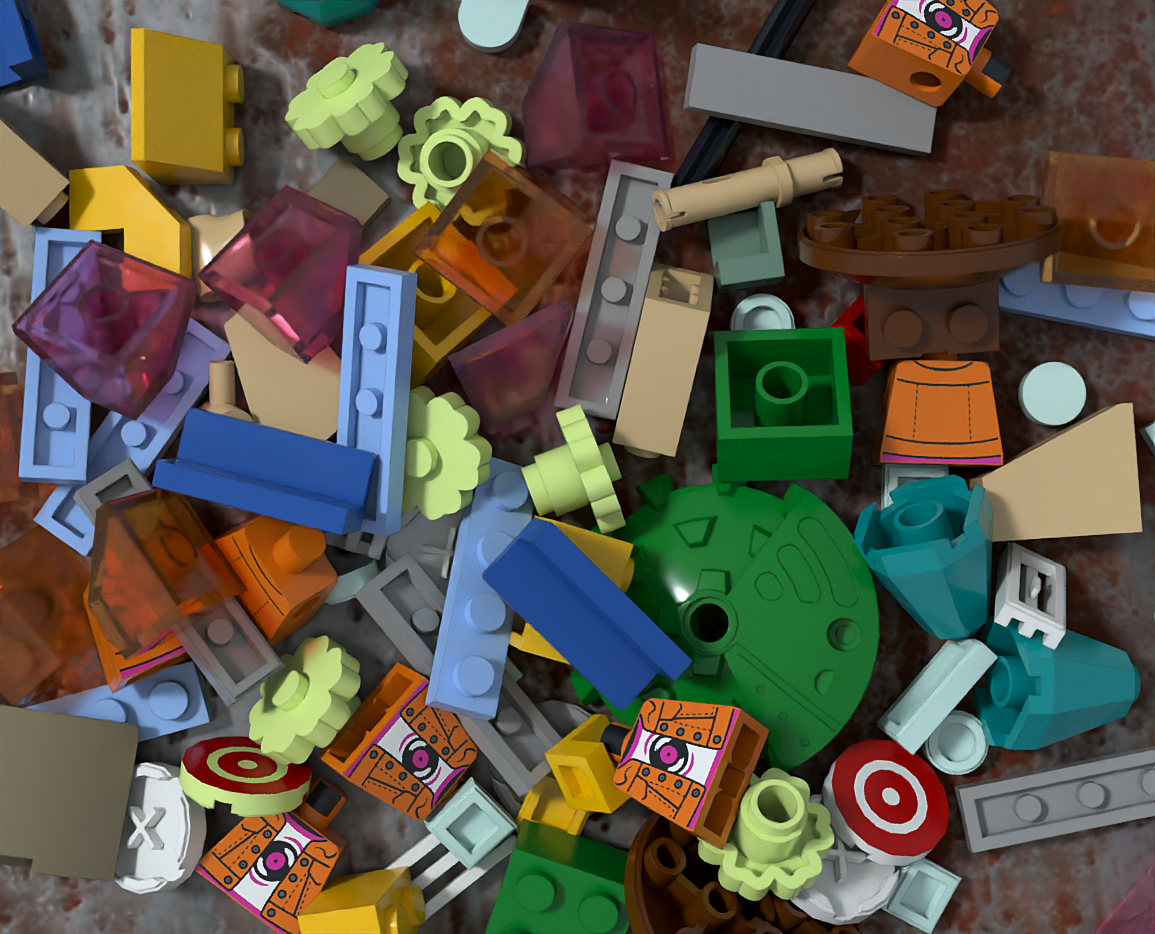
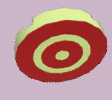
[179,736,312,817]

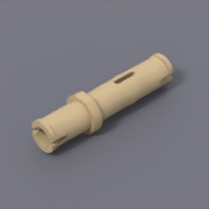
[652,148,843,232]

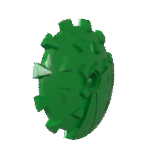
[570,464,880,772]

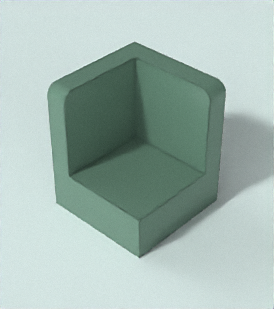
[707,201,785,294]

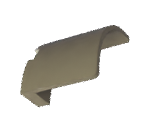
[0,705,140,881]

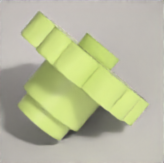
[285,42,408,161]
[397,96,527,224]
[402,386,492,520]
[521,404,626,535]
[249,635,361,765]
[697,768,834,901]

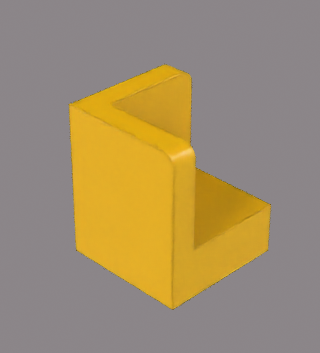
[544,714,631,814]

